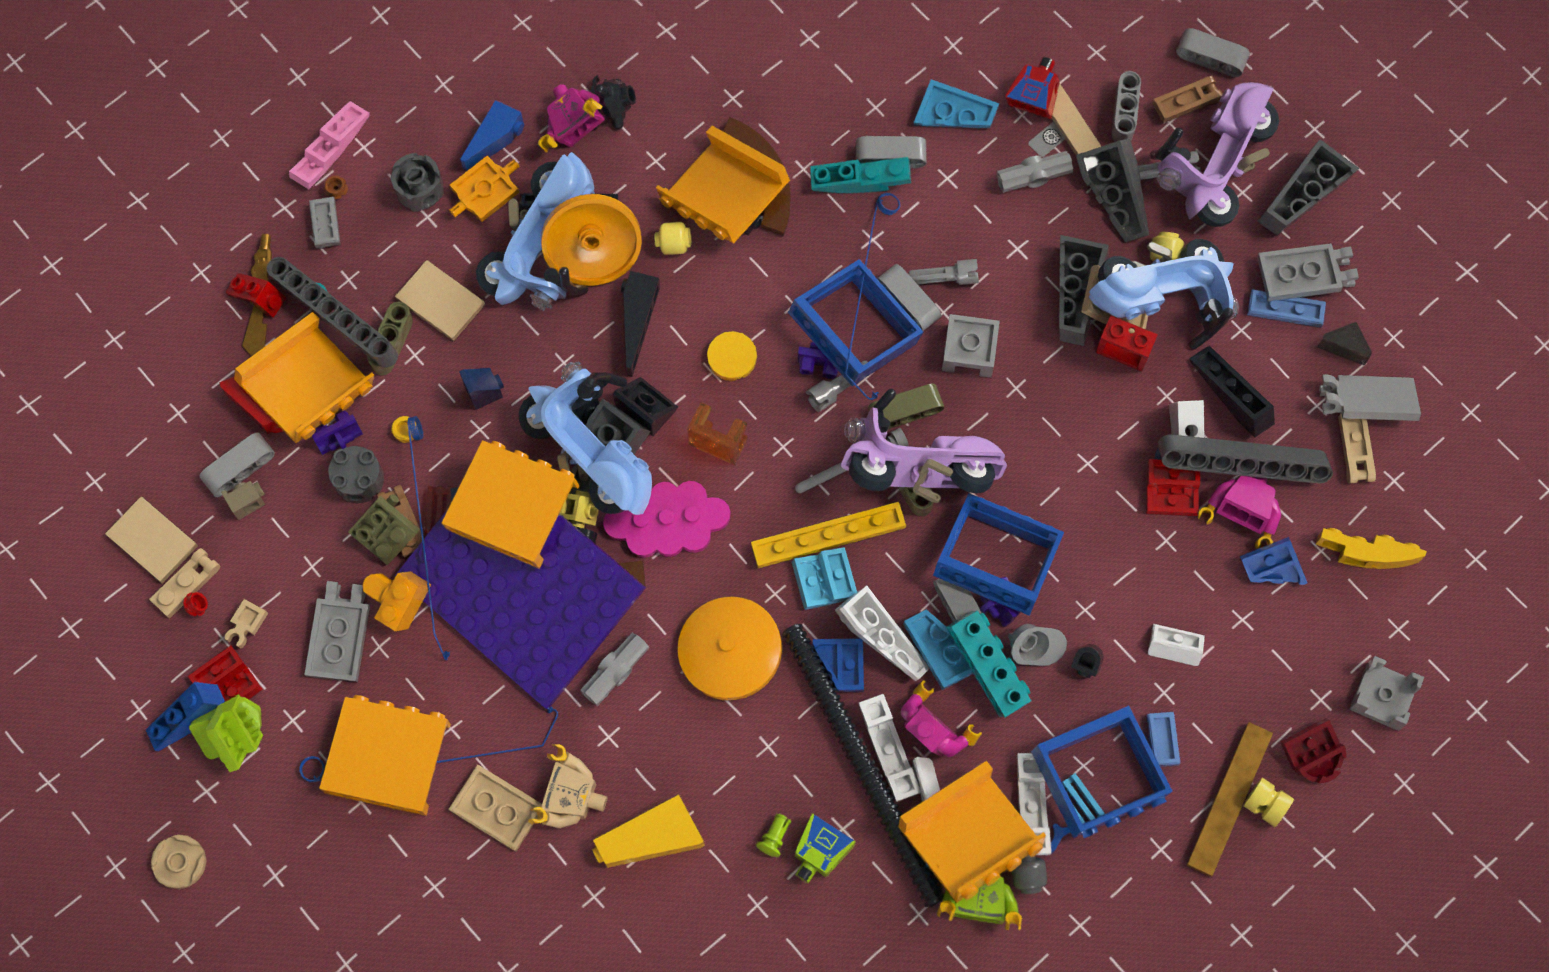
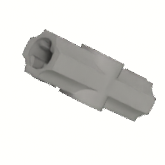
[996,151,1073,193]
[580,632,649,706]

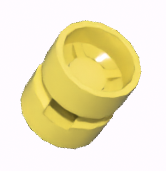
[1243,777,1294,827]

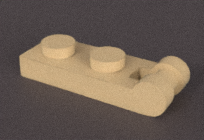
[1338,413,1376,483]
[149,548,220,619]

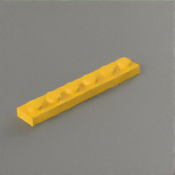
[751,502,906,568]

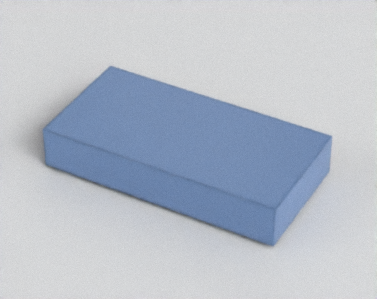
[1146,712,1180,767]

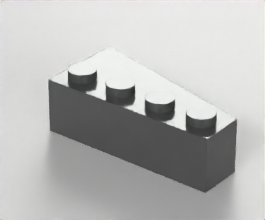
[1059,235,1109,346]

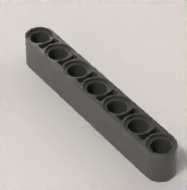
[267,257,398,368]
[1158,434,1333,483]

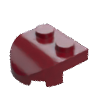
[1280,718,1347,783]

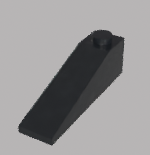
[621,271,660,377]
[1190,345,1275,438]

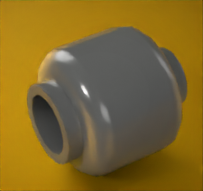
[1012,855,1048,894]

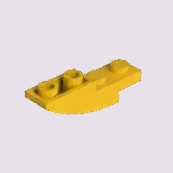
[1315,528,1427,569]

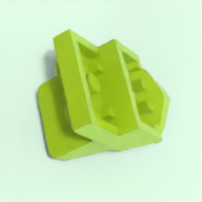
[189,695,263,772]

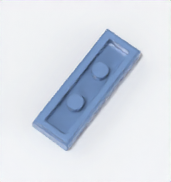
[1247,289,1326,328]

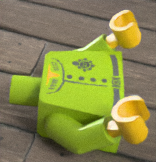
[937,877,1022,930]

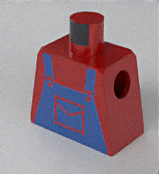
[1005,57,1060,119]

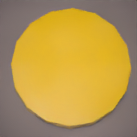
[707,331,757,381]

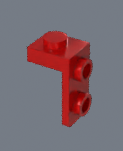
[226,273,287,318]

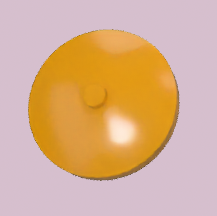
[541,194,642,286]
[678,597,782,700]

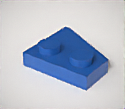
[812,639,864,692]

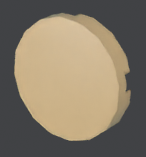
[151,835,206,889]

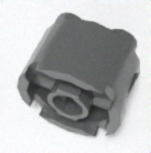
[391,153,444,212]
[328,446,384,504]

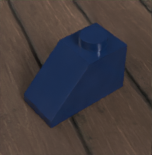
[459,368,504,410]

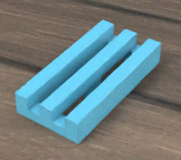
[1062,773,1105,824]

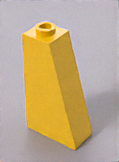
[592,795,705,868]

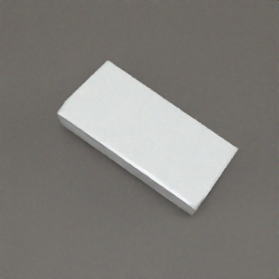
[1148,624,1204,666]
[912,757,940,802]

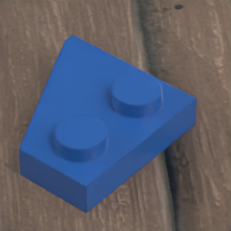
[1240,537,1308,585]

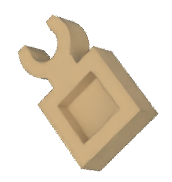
[225,599,268,649]

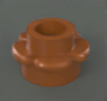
[324,176,348,199]

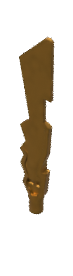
[242,234,272,356]

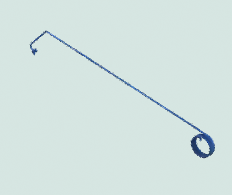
[845,193,900,400]
[407,416,450,660]
[299,707,558,782]

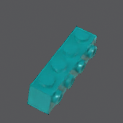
[946,610,1031,717]

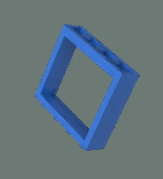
[788,259,924,386]
[933,493,1064,616]
[1031,706,1173,839]

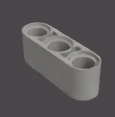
[1176,28,1250,77]
[1111,71,1141,142]
[856,136,926,168]
[877,264,942,331]
[200,433,275,497]
[933,578,991,632]

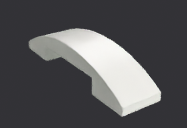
[859,694,921,802]
[1017,753,1051,855]

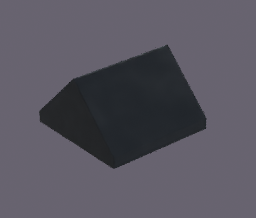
[613,377,678,436]

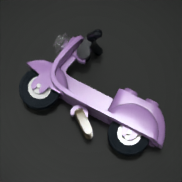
[1150,82,1279,227]
[841,389,1007,503]

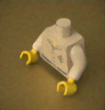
[528,744,608,828]

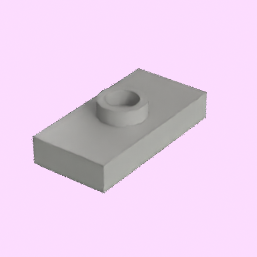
[309,197,341,249]

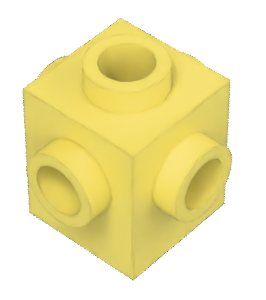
[560,490,599,528]

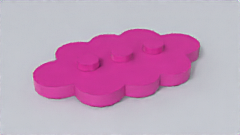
[603,481,731,558]

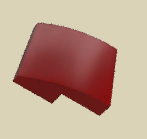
[1146,459,1200,516]
[188,645,263,702]

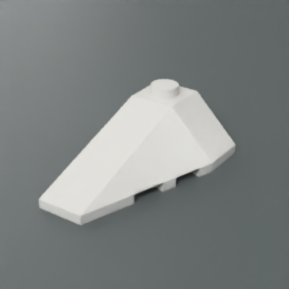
[835,586,929,681]

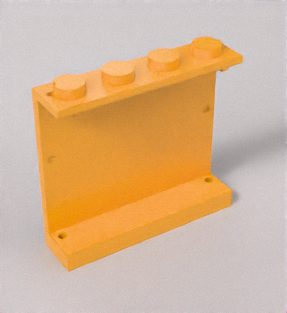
[656,126,790,244]
[234,312,374,443]
[442,440,580,569]
[319,695,451,816]
[898,761,1046,903]

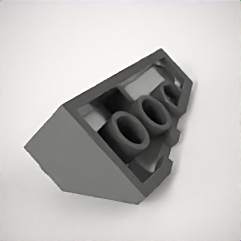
[1076,139,1149,242]
[569,399,651,494]

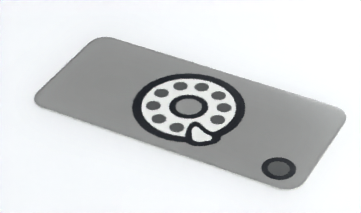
[1028,121,1065,157]

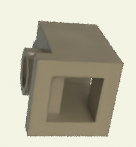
[221,481,265,520]

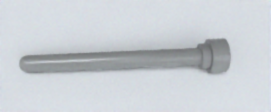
[795,428,909,493]

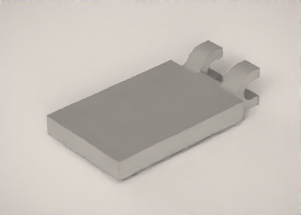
[1257,243,1359,301]
[1319,375,1421,421]
[304,581,370,683]

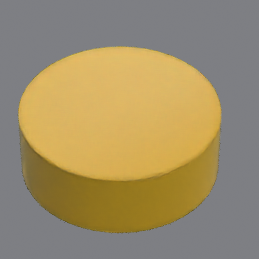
[392,416,418,443]

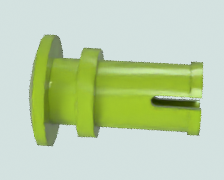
[756,814,791,857]

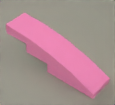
[289,101,369,189]

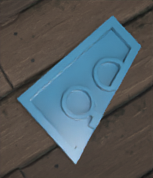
[914,79,999,128]
[903,609,973,690]

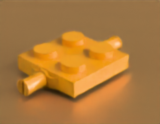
[449,156,520,222]

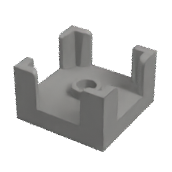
[942,314,1000,378]
[1349,656,1424,731]

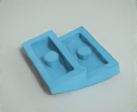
[792,547,857,610]

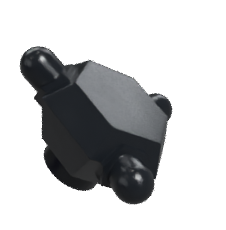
[594,79,636,130]

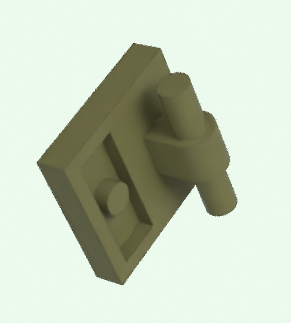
[348,494,420,565]

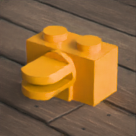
[363,571,431,631]

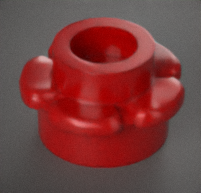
[183,592,208,617]

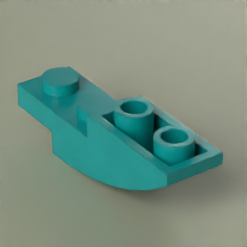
[810,157,911,193]

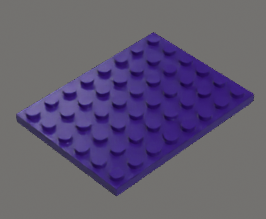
[395,508,646,709]

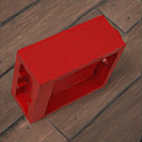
[1096,315,1158,372]

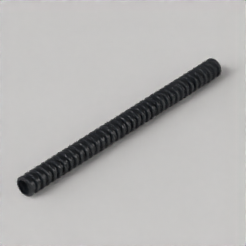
[782,624,945,908]

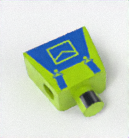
[795,814,855,883]

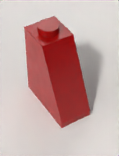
[219,377,283,434]

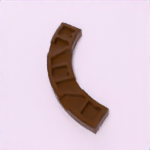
[723,117,791,236]

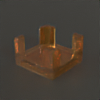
[687,402,748,465]

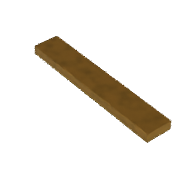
[1186,722,1273,877]

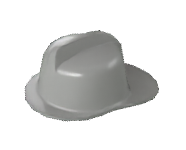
[1008,624,1067,666]

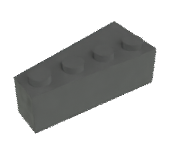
[1257,139,1360,236]

